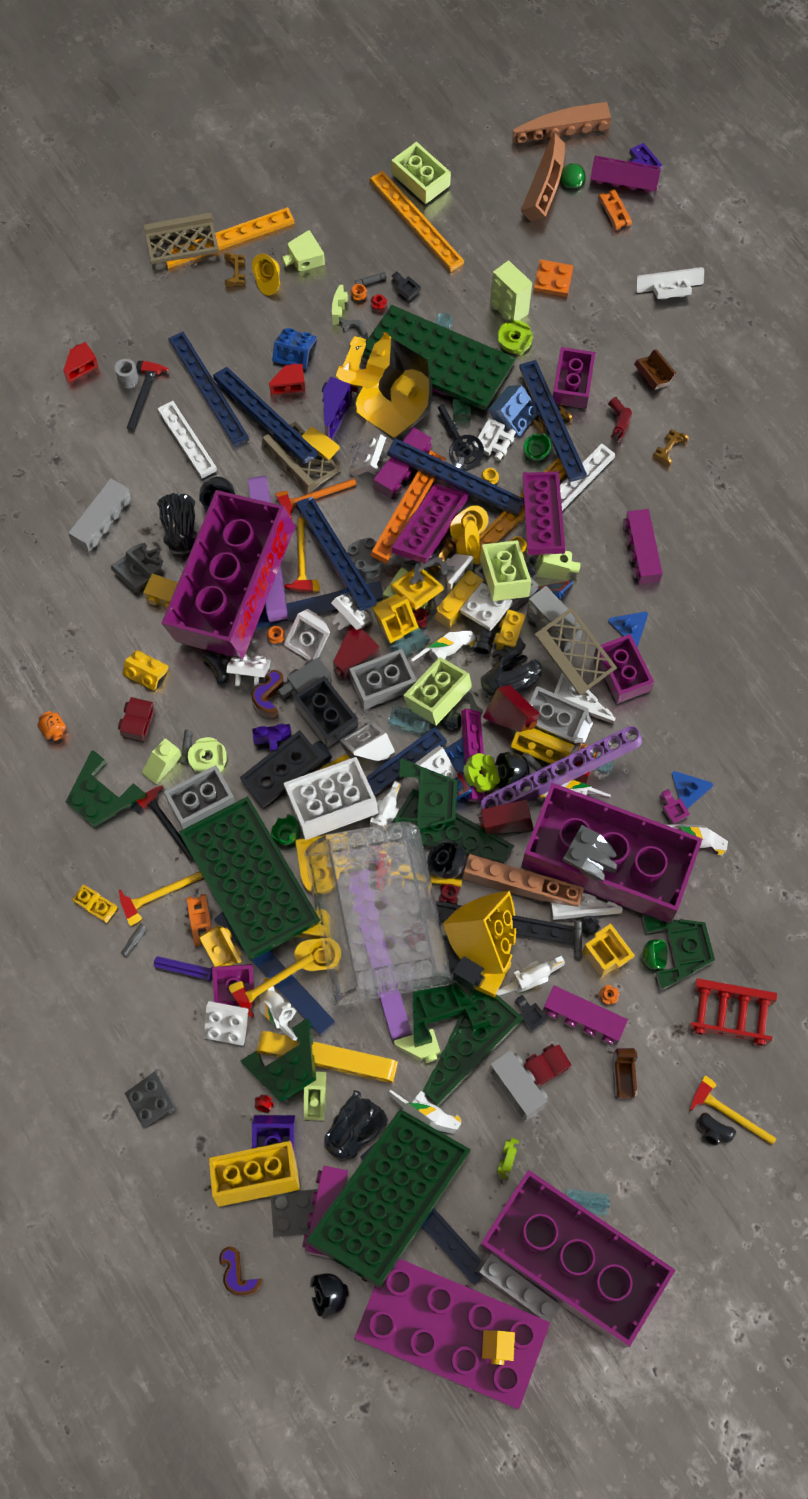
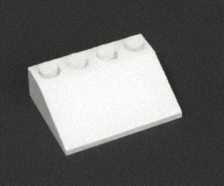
[284,757,379,840]

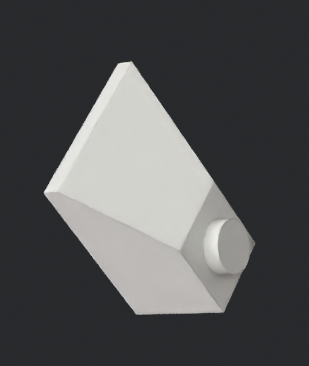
[443,554,474,596]
[284,609,330,661]
[340,722,395,761]

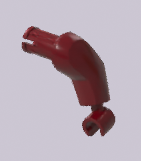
[608,397,632,442]

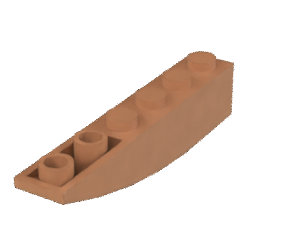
[512,102,611,143]
[520,133,565,222]
[463,854,584,907]

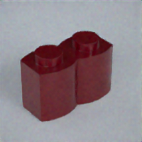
[118,697,155,741]
[523,1044,572,1087]

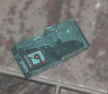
[388,705,431,736]

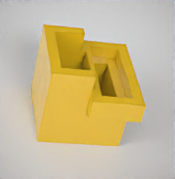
[371,593,419,643]
[582,923,635,978]

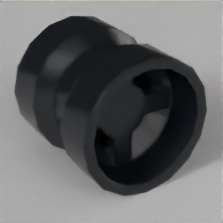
[473,630,495,655]

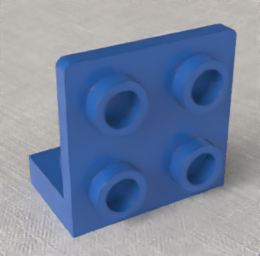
[272,328,317,369]

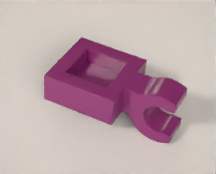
[660,789,690,824]

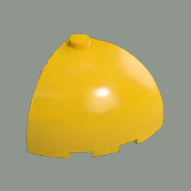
[443,891,516,974]

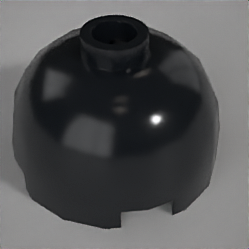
[199,476,236,511]
[495,752,530,789]
[427,839,467,880]
[310,1273,349,1319]

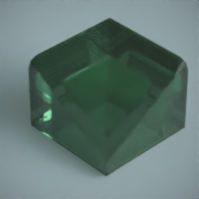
[452,399,471,421]

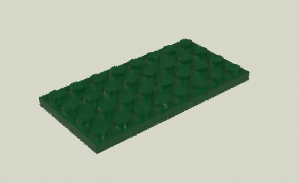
[362,305,516,411]
[179,796,321,961]
[306,1109,471,1288]

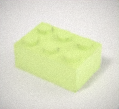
[391,142,451,204]
[490,260,532,323]
[480,540,531,601]
[404,657,472,725]

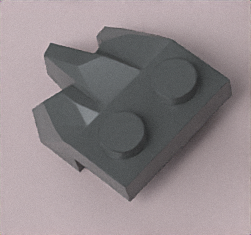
[111,543,164,593]
[563,825,617,882]

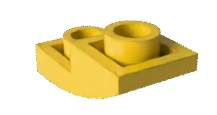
[302,426,340,461]
[72,884,118,924]

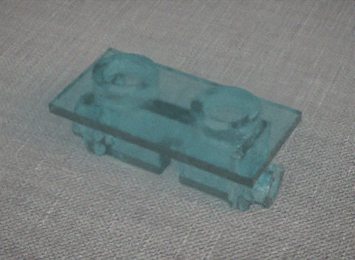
[390,628,431,655]
[567,1188,610,1216]

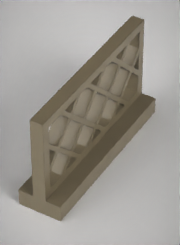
[144,212,219,264]
[261,422,341,495]
[534,607,617,696]

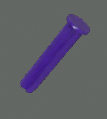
[154,956,213,983]

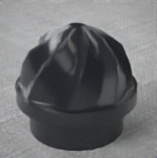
[443,711,462,730]
[581,916,601,936]

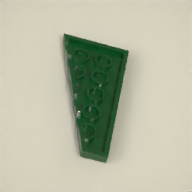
[383,789,514,864]
[423,989,523,1107]

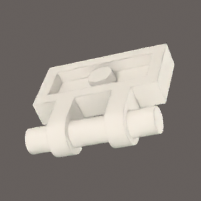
[474,418,516,461]

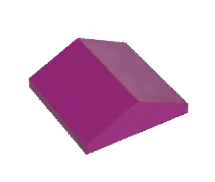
[212,964,255,1006]

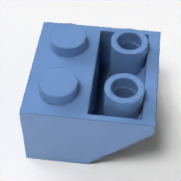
[488,385,539,437]

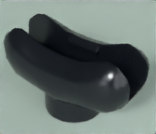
[202,651,229,685]
[697,1113,737,1145]

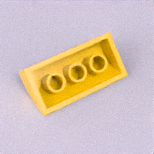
[209,1141,300,1207]

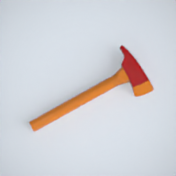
[275,478,356,519]

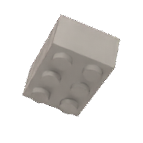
[526,586,582,652]
[349,649,417,710]
[164,765,235,829]
[488,1050,548,1122]

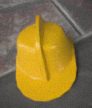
[252,253,280,296]
[450,506,488,541]
[456,520,481,565]
[294,938,342,971]

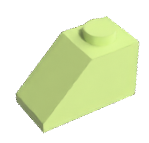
[141,738,182,785]
[394,1029,440,1063]
[304,1072,326,1121]

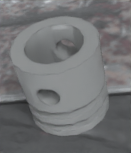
[115,358,139,388]

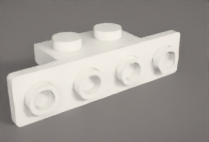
[636,267,704,299]

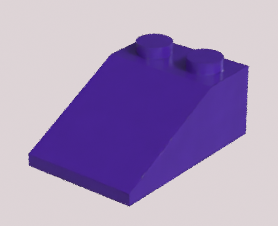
[322,377,351,440]
[252,1115,295,1155]

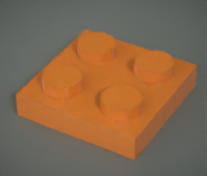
[533,259,574,297]

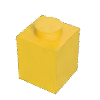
[482,1330,515,1365]

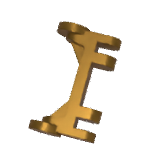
[224,252,245,287]
[532,405,572,434]
[653,430,689,466]
[428,538,457,574]

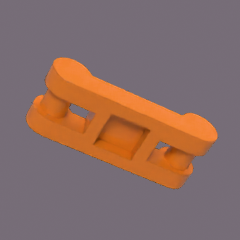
[598,190,632,230]
[186,894,212,947]

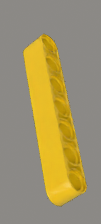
[256,1031,398,1083]

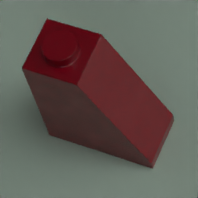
[333,624,380,681]
[483,685,540,732]
[479,799,534,834]

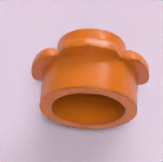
[350,284,367,300]
[267,626,285,644]
[599,985,619,1005]

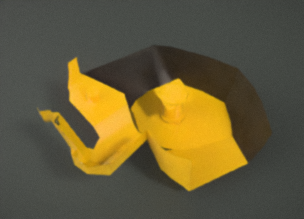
[336,332,432,438]

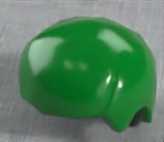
[560,163,586,189]
[523,433,551,461]
[270,814,300,845]
[642,939,668,970]

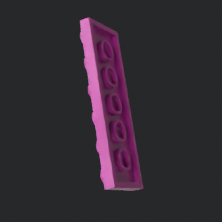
[522,472,565,555]
[391,483,468,564]

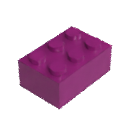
[553,347,596,409]
[594,634,654,704]

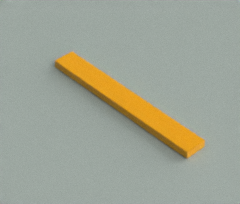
[369,170,464,272]
[161,207,295,269]
[479,458,566,550]

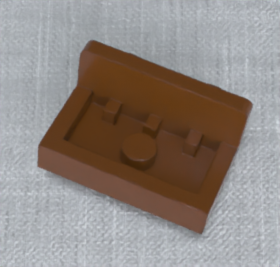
[634,349,676,390]

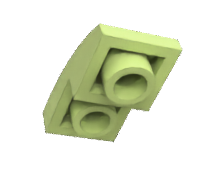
[332,285,348,325]

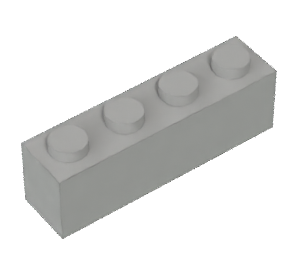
[68,478,131,552]
[475,1253,561,1322]

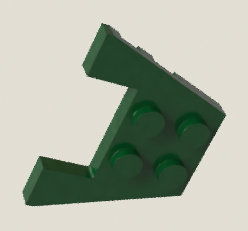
[65,750,147,827]
[395,759,458,836]
[642,915,715,991]
[413,977,490,1048]
[240,1018,316,1102]

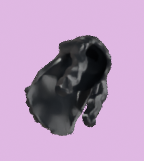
[157,493,197,555]
[481,643,543,698]
[324,1090,388,1160]

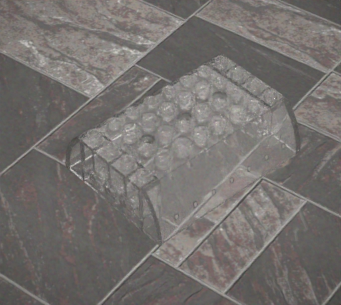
[305,821,453,1006]

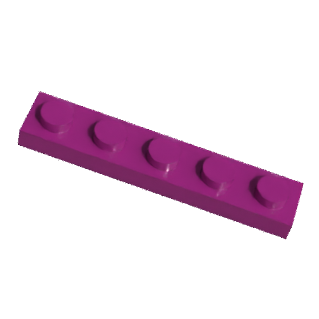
[461,708,487,803]

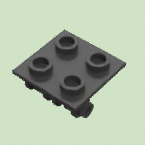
[124,1071,175,1129]

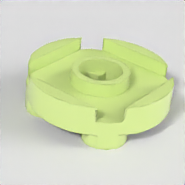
[188,737,227,774]

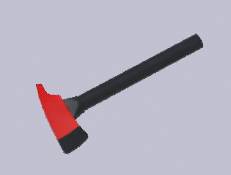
[127,361,169,431]
[131,785,193,862]

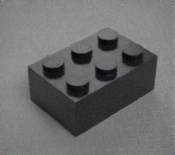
[293,676,358,748]

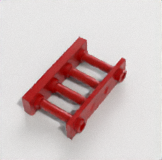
[688,978,777,1046]

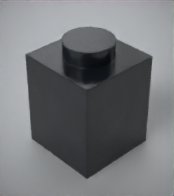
[452,956,485,992]

